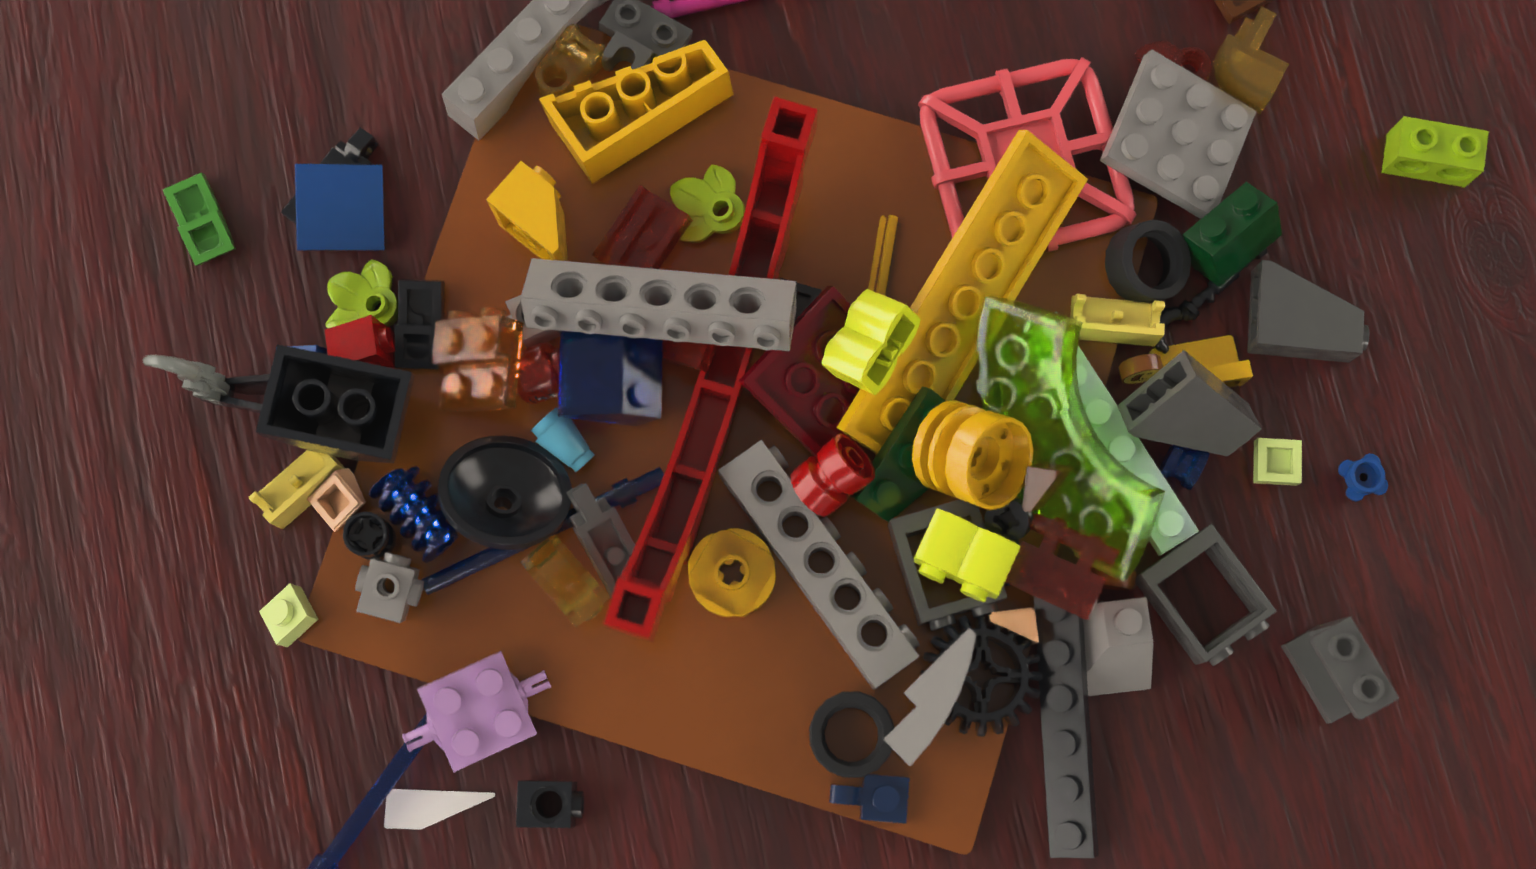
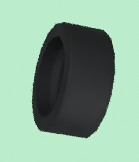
[1105,219,1191,303]
[809,691,894,778]

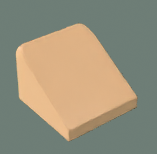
[307,468,366,532]
[986,608,1039,645]

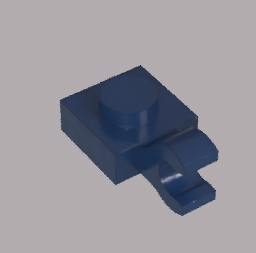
[829,774,910,824]

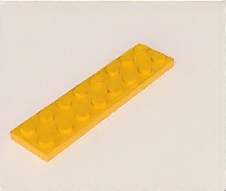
[836,130,1088,455]

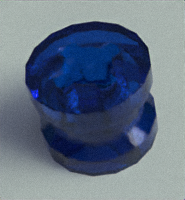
[1159,445,1210,490]

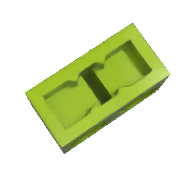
[1382,116,1489,187]

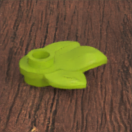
[670,164,745,243]
[325,259,398,329]

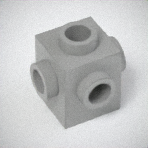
[355,552,424,623]

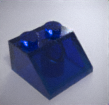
[558,331,663,426]

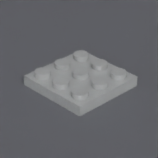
[1100,50,1256,219]

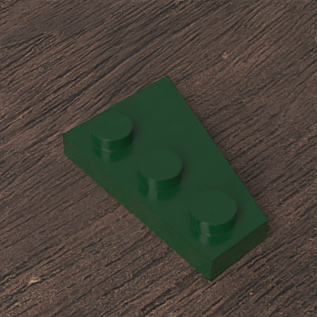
[849,386,946,522]

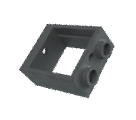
[887,499,1008,631]
[1136,524,1277,666]

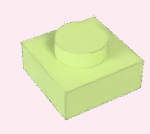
[1253,438,1302,486]
[259,583,319,648]

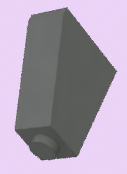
[1247,260,1370,363]
[1117,350,1262,456]

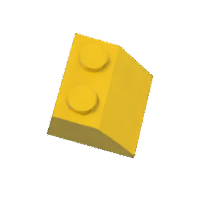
[486,161,568,261]

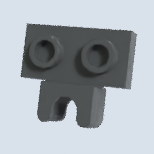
[599,0,693,72]

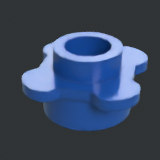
[1338,453,1388,502]

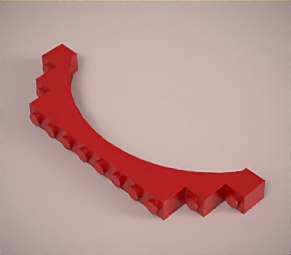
[603,96,818,642]

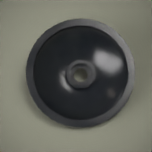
[438,435,572,550]

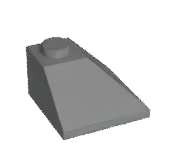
[1082,597,1153,696]

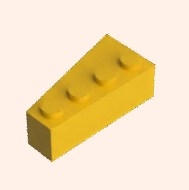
[539,40,734,184]

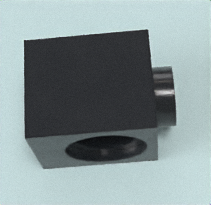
[516,781,584,828]

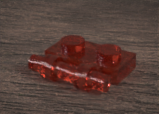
[1005,513,1120,620]

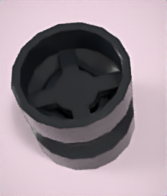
[343,512,396,560]

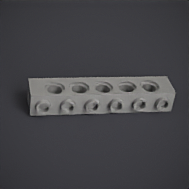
[520,258,796,351]
[718,440,920,690]

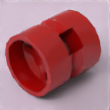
[790,434,875,517]

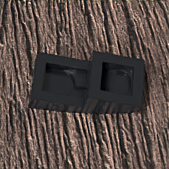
[395,279,445,369]

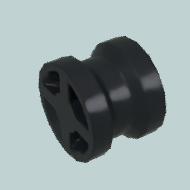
[984,498,1033,542]

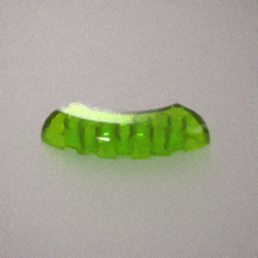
[976,296,1165,582]

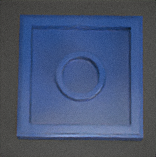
[295,164,384,251]

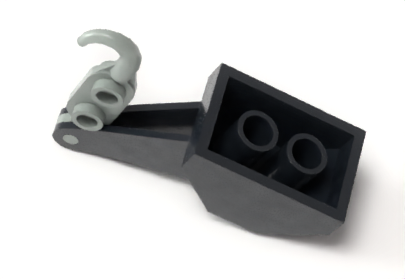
[143,344,415,463]

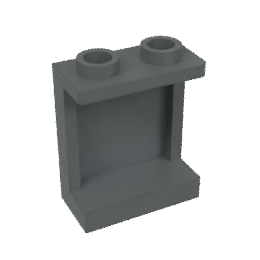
[1281,616,1400,724]

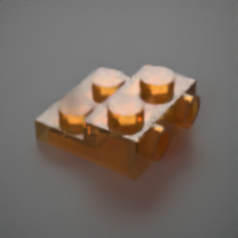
[431,307,524,412]

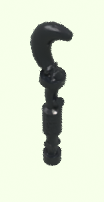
[1154,248,1268,354]

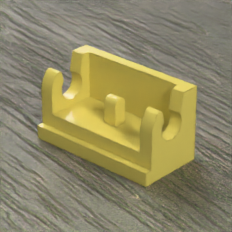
[1069,294,1165,346]
[248,450,345,530]

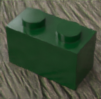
[1183,182,1282,287]

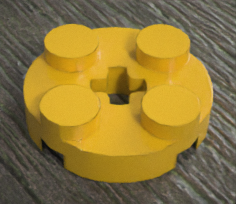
[688,528,776,617]

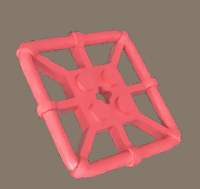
[918,57,1136,253]

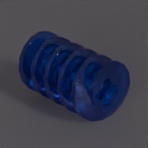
[369,466,458,563]

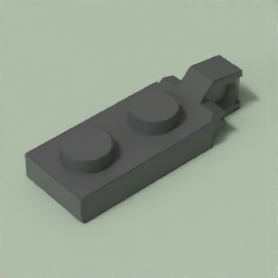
[566,483,635,598]

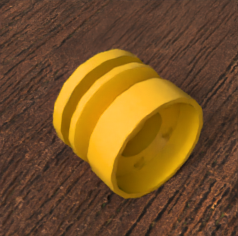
[912,400,1034,510]

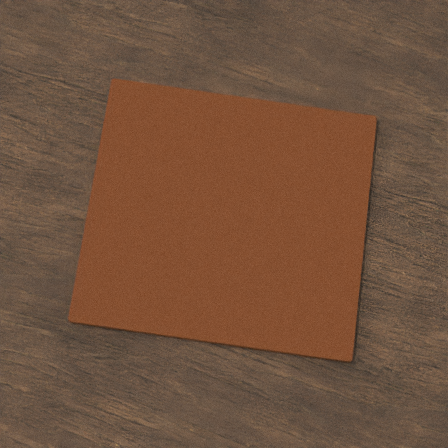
[298,24,1158,855]

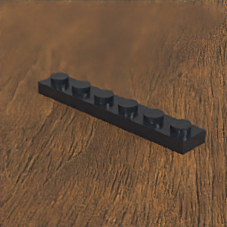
[1033,585,1099,858]

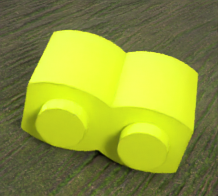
[822,289,921,395]
[913,508,1021,602]

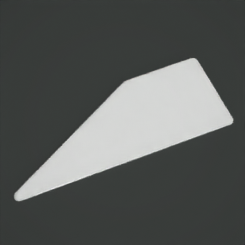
[384,789,496,830]

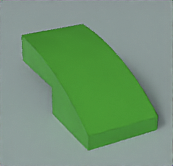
[162,173,236,266]

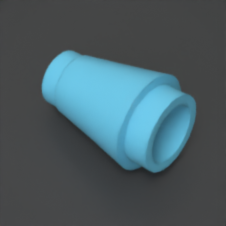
[531,407,595,473]

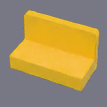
[1149,335,1253,388]

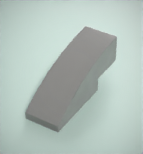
[884,628,976,766]

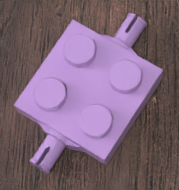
[402,651,551,772]

